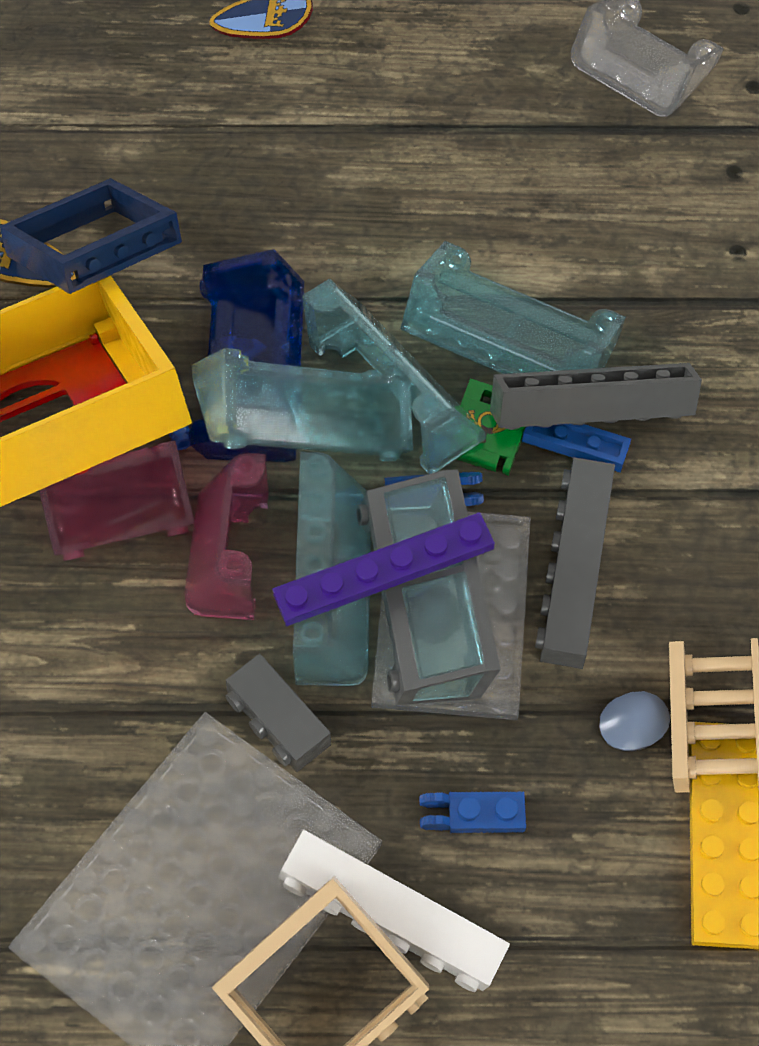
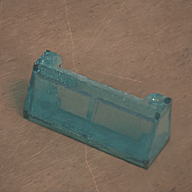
[400,241,626,374]
[302,279,486,474]
[192,348,413,461]

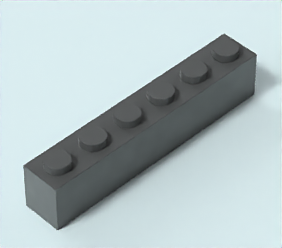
[490,363,702,430]
[535,457,615,669]

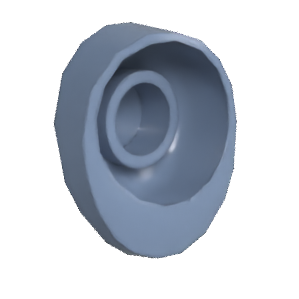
[599,691,670,751]

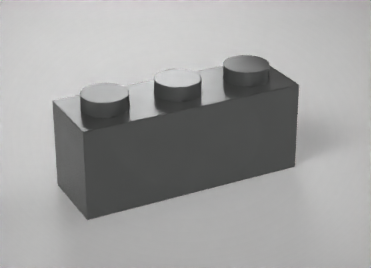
[225,653,331,772]

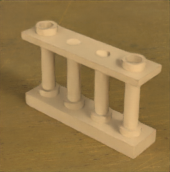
[669,638,759,793]

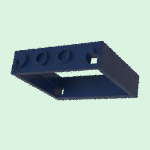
[0,178,182,294]

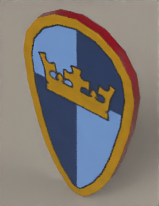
[209,0,313,39]

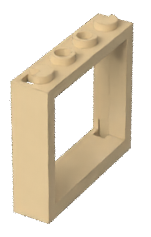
[212,876,429,1046]

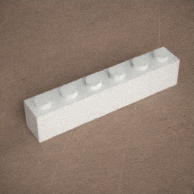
[278,829,510,992]

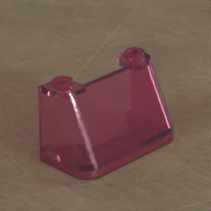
[39,441,195,561]
[184,453,269,620]

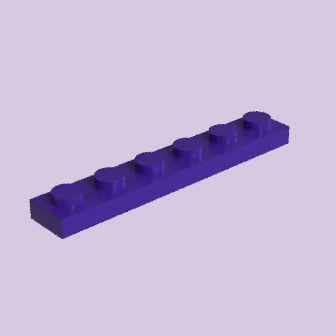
[272,512,495,627]

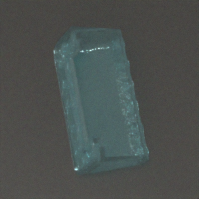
[293,452,371,686]

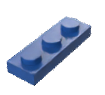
[522,424,631,473]

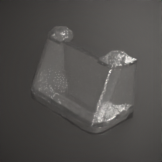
[571,0,724,117]

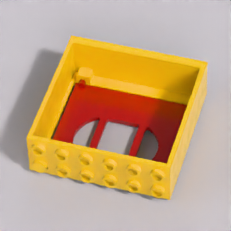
[0,275,192,507]

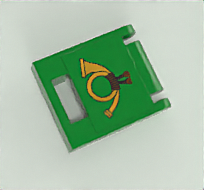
[443,378,526,476]

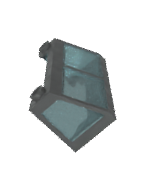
[356,469,501,705]

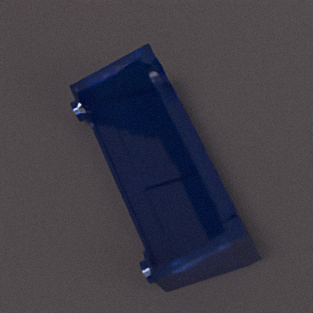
[189,249,305,462]

